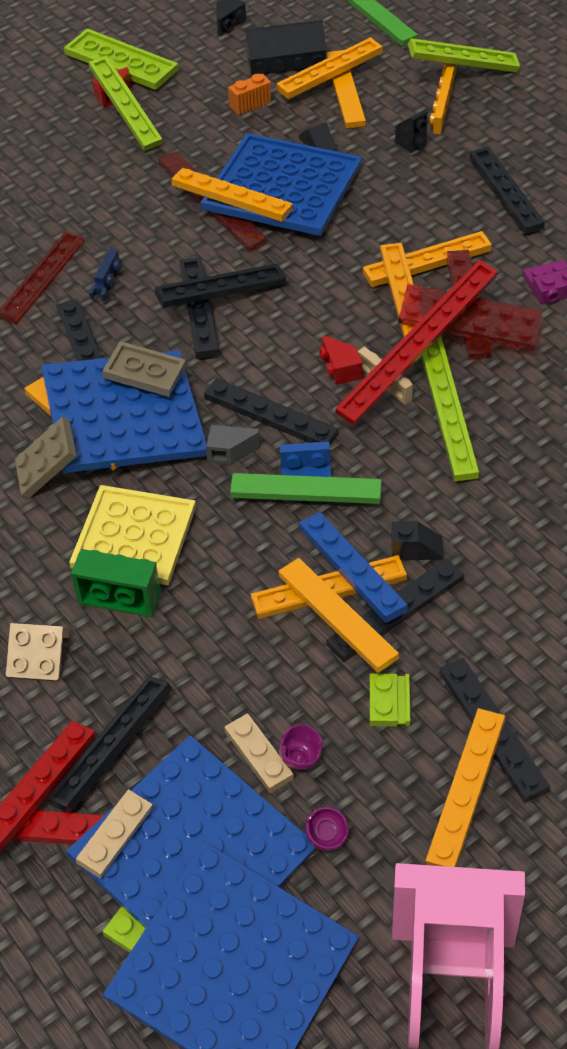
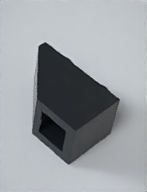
[216,0,246,36]
[395,109,428,153]

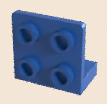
[280,442,331,502]

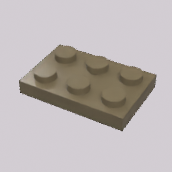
[102,341,186,397]
[15,417,76,499]

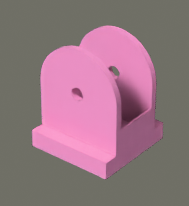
[392,863,525,1049]

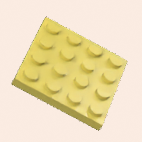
[69,485,196,586]

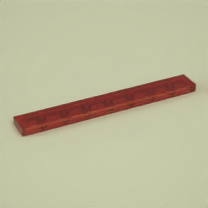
[158,151,267,253]

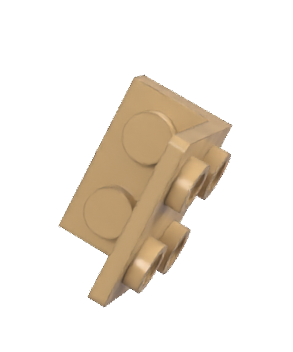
[6,623,70,680]

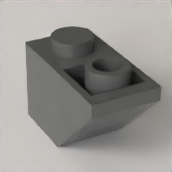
[206,425,260,465]

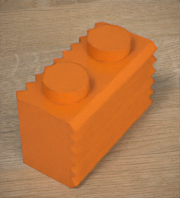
[227,73,271,115]

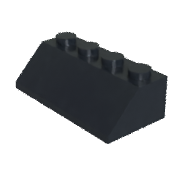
[246,20,327,76]

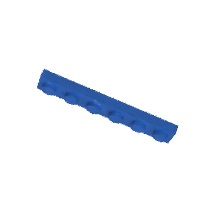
[299,512,408,623]

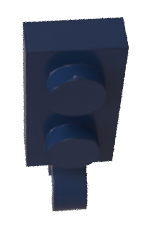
[89,248,122,302]

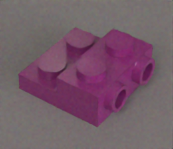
[523,260,567,305]

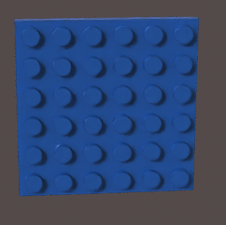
[201,133,362,236]
[41,351,207,473]
[66,735,317,929]
[102,841,359,1049]

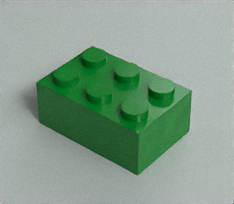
[71,549,161,618]

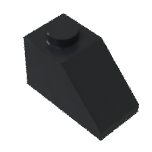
[391,521,444,560]

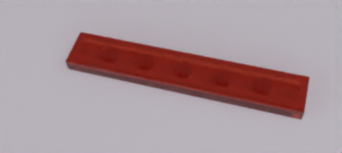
[0,231,84,325]

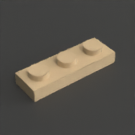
[357,347,413,405]
[224,713,294,793]
[76,789,153,879]

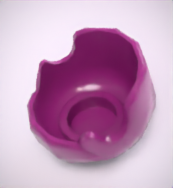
[279,724,323,770]
[304,806,349,852]

